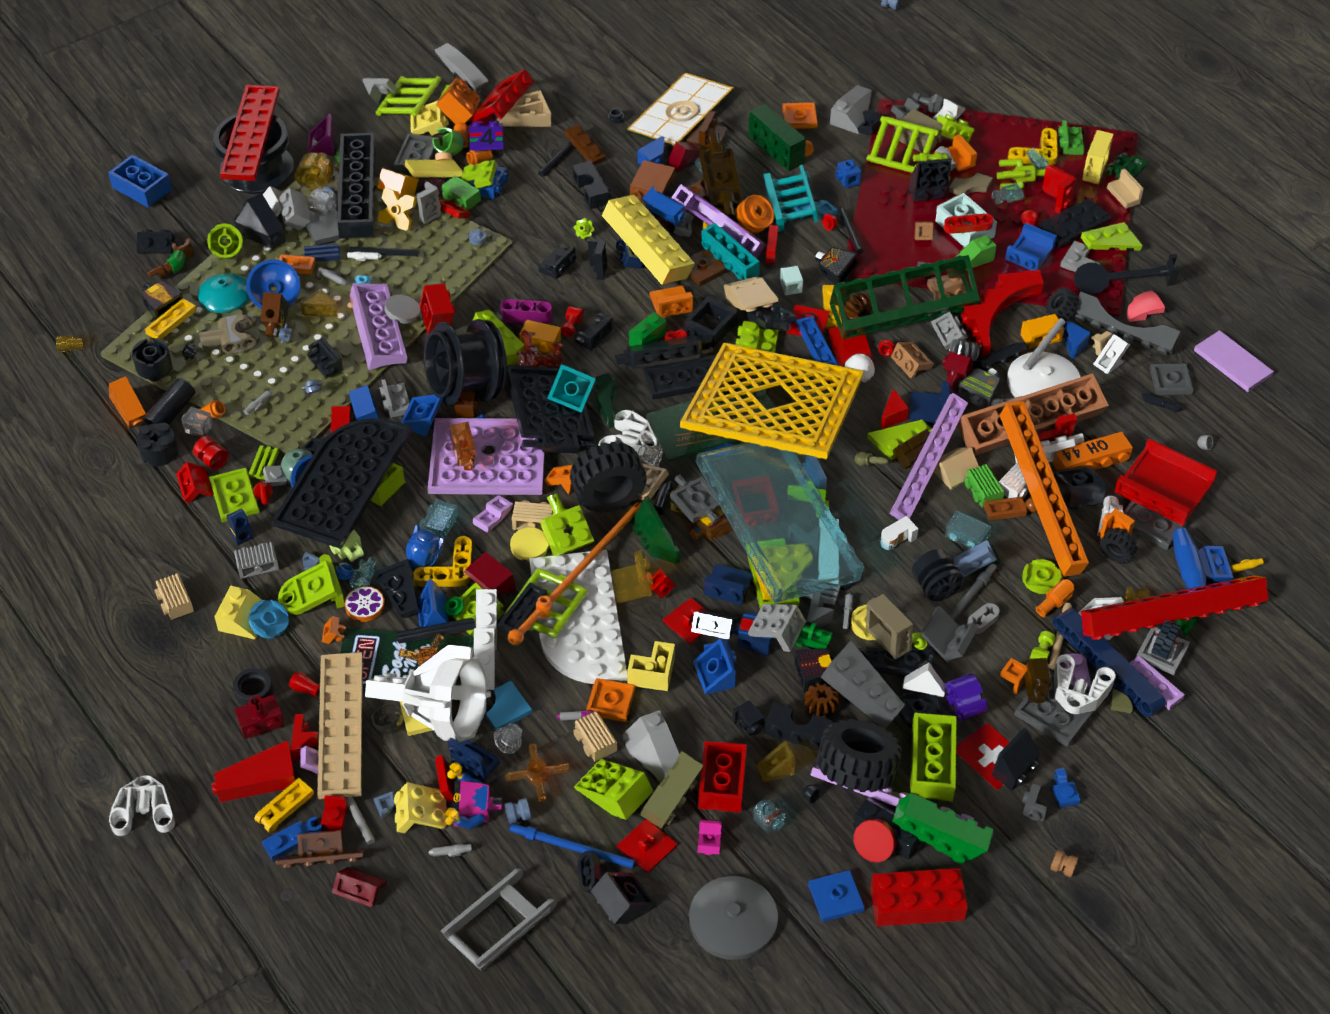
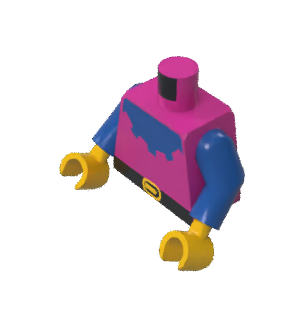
[444,762,502,829]

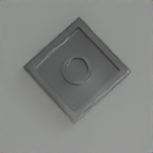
[1150,363,1193,395]

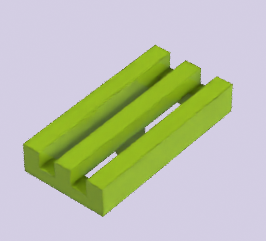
[249,445,279,480]

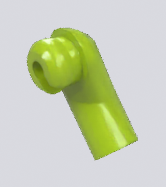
[912,632,928,650]

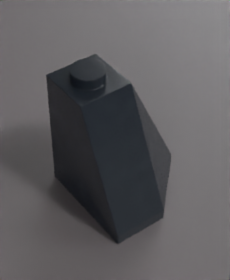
[234,193,286,248]

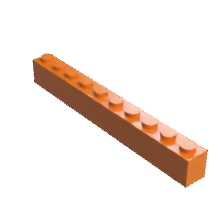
[999,401,1089,577]

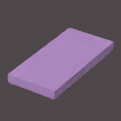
[1194,330,1274,392]

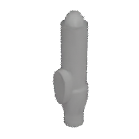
[318,267,347,285]
[243,391,272,415]
[429,844,472,857]

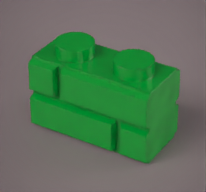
[629,312,666,346]

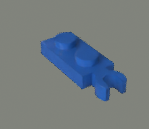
[262,816,323,862]

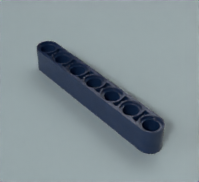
[1053,608,1166,717]

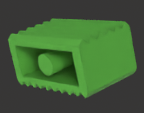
[442,176,481,210]
[964,464,1005,508]

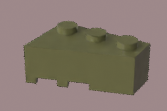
[640,751,703,829]

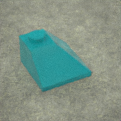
[547,364,596,413]

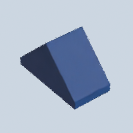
[1063,321,1091,359]

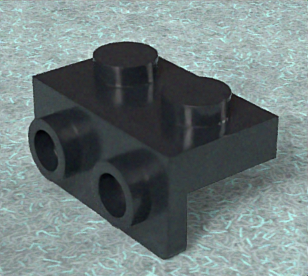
[136,230,175,254]

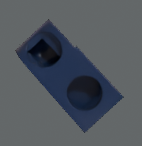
[227,508,253,545]

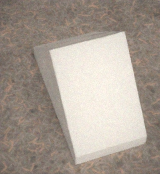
[903,663,945,697]

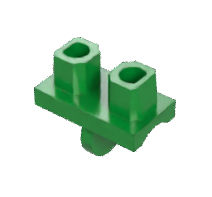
[795,623,832,649]

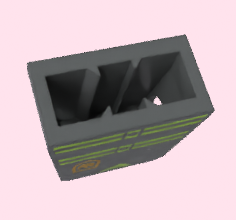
[958,368,1000,408]

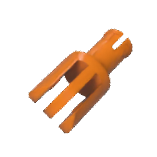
[1035,579,1074,617]

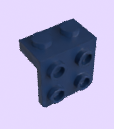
[910,381,953,423]
[704,564,752,605]
[447,738,500,781]

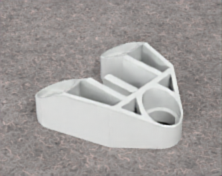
[599,410,657,457]
[1054,655,1115,714]
[109,775,175,836]

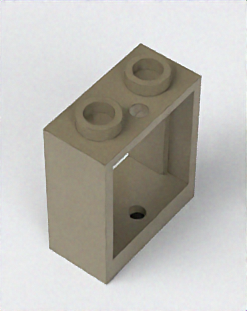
[866,594,913,659]

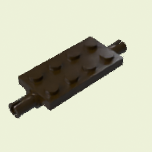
[699,131,743,219]

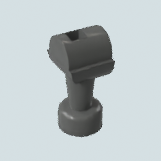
[912,92,943,113]

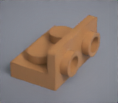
[891,342,934,378]

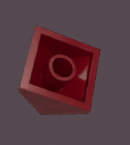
[464,552,516,594]

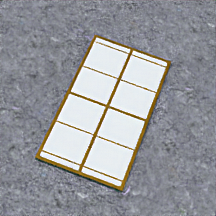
[627,73,734,147]

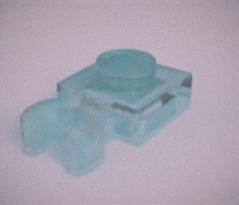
[991,183,1024,204]
[349,557,376,589]

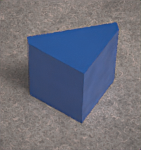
[401,394,443,437]
[418,579,449,627]
[693,638,736,694]

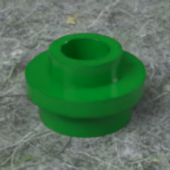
[444,597,464,616]

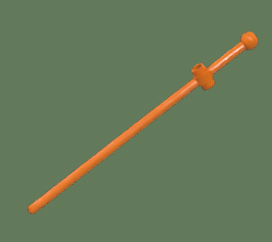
[508,502,641,645]

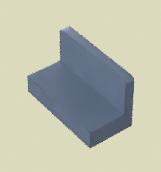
[792,455,827,490]
[954,540,997,577]

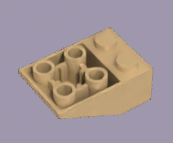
[724,277,778,312]

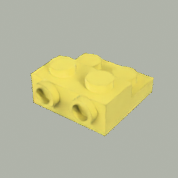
[411,101,449,136]

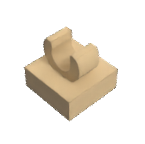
[1091,331,1112,356]

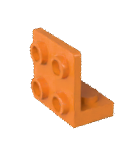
[650,286,693,318]

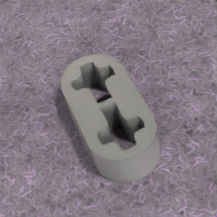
[968,603,1000,634]

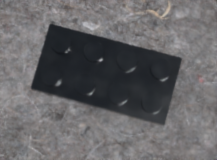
[1037,198,1112,248]
[643,356,715,400]

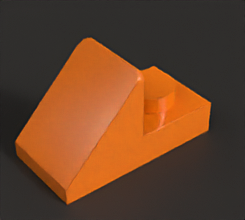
[544,465,573,494]

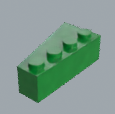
[892,793,993,864]

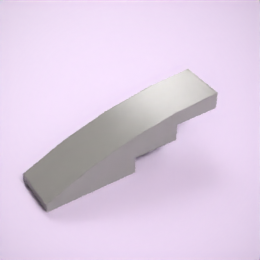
[435,43,488,91]

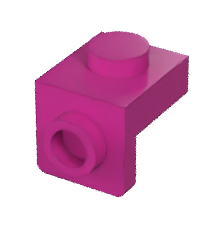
[698,820,721,855]

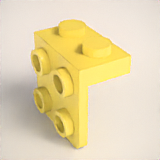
[394,782,447,833]

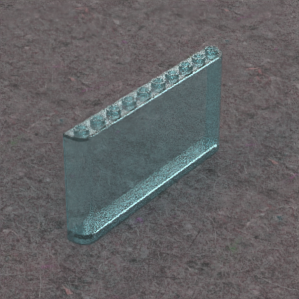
[696,442,864,603]

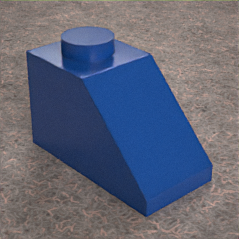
[638,136,664,165]

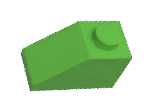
[957,235,996,270]

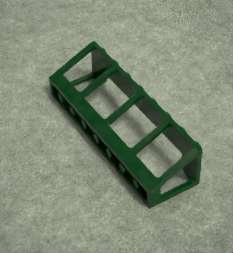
[829,255,980,340]

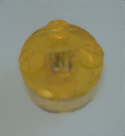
[295,153,334,192]

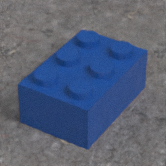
[108,154,172,208]

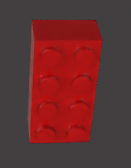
[870,868,967,926]

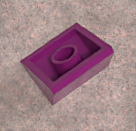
[307,114,334,156]

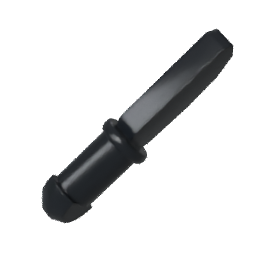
[1141,393,1182,412]

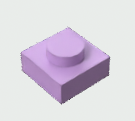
[300,746,319,774]

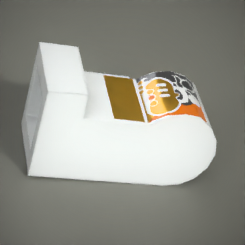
[880,516,918,550]

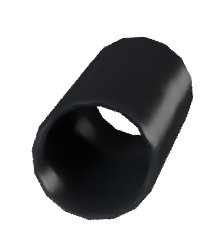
[143,378,196,426]

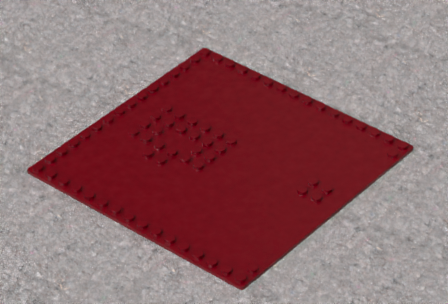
[847,98,1138,317]

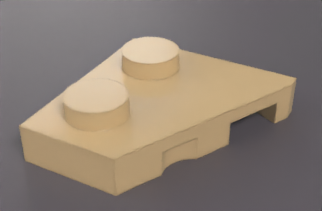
[637,463,669,500]

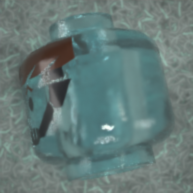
[753,800,785,832]

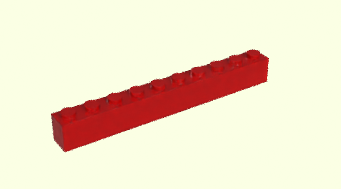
[1081,575,1268,640]

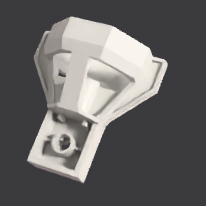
[365,645,491,742]

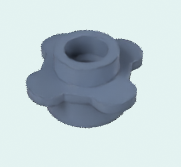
[278,323,292,344]
[302,380,323,394]

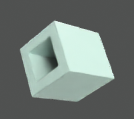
[780,266,803,295]

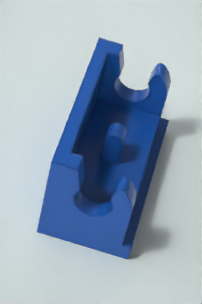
[349,385,379,420]

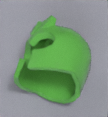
[432,127,464,156]

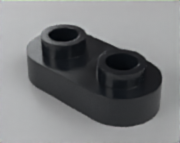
[578,851,601,894]

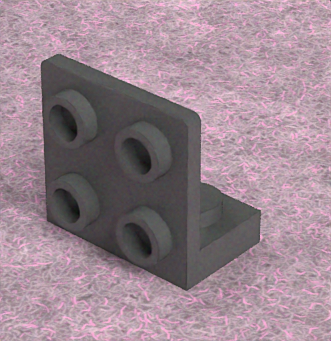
[921,606,978,662]

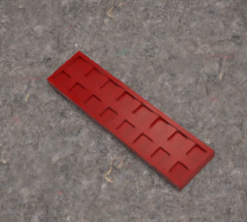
[220,85,280,181]

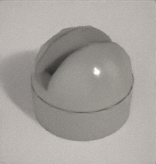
[1197,435,1213,450]

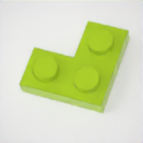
[462,160,497,189]

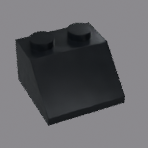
[1054,465,1106,509]
[992,728,1041,791]
[591,872,657,924]

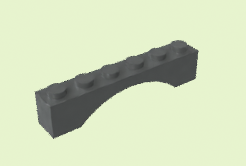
[1073,292,1181,355]

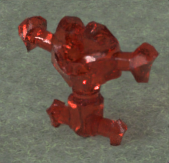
[516,329,563,368]

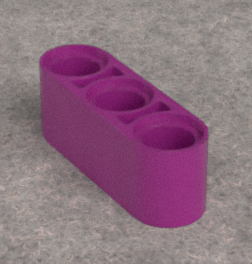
[501,299,552,324]

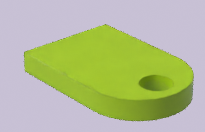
[278,560,339,615]

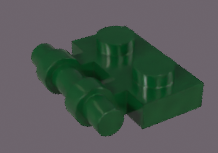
[1105,152,1148,179]

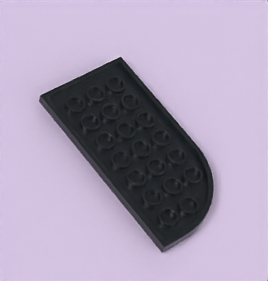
[271,418,412,549]

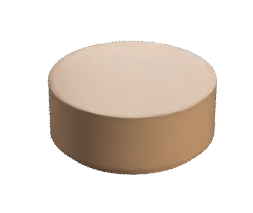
[435,152,452,160]

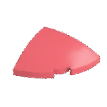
[1127,291,1165,322]

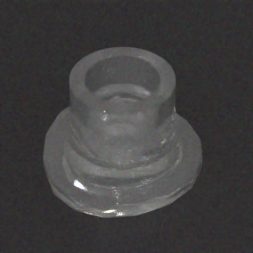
[638,444,663,467]
[494,723,522,754]

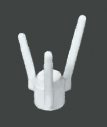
[1097,496,1124,536]

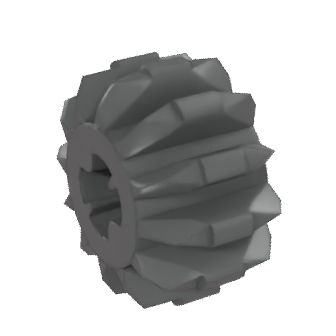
[949,339,980,361]

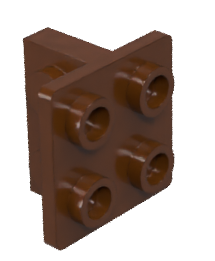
[687,111,727,148]

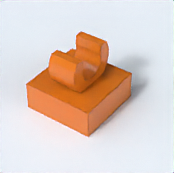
[322,616,346,644]

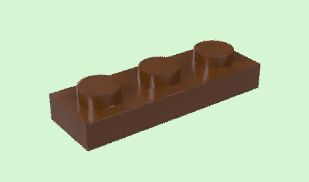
[564,124,606,165]

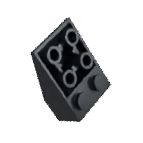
[909,158,952,202]

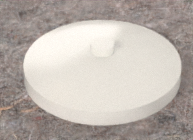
[1007,352,1080,398]

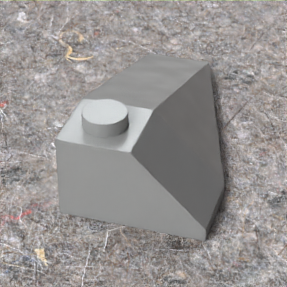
[830,85,872,134]
[621,710,689,791]

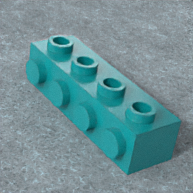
[701,222,760,280]

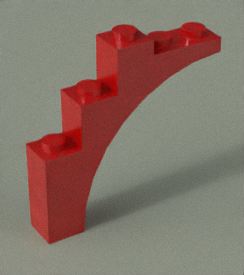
[961,270,1044,357]

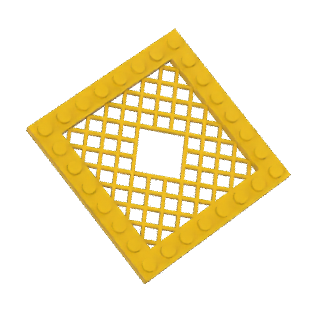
[680,343,864,459]

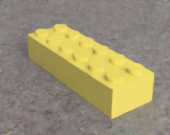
[602,195,695,285]

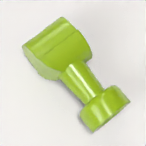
[1029,631,1056,660]

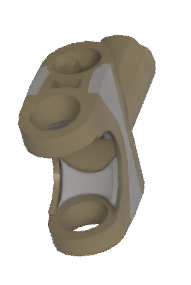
[199,315,256,354]

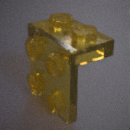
[610,550,653,604]

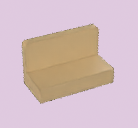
[1107,169,1143,208]

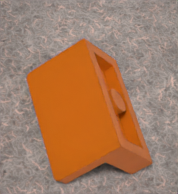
[948,134,977,171]

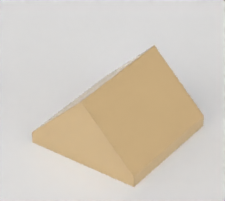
[933,447,979,490]

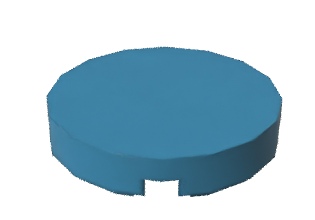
[248,600,289,639]

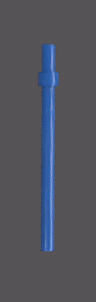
[510,823,635,869]

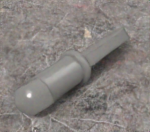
[843,593,853,629]

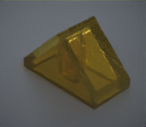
[300,289,338,317]
[756,740,795,782]

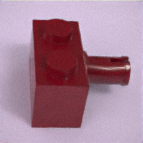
[942,351,974,393]
[234,695,284,739]

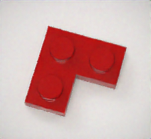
[1037,413,1077,442]

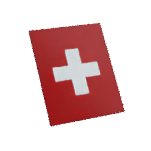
[956,723,1009,790]

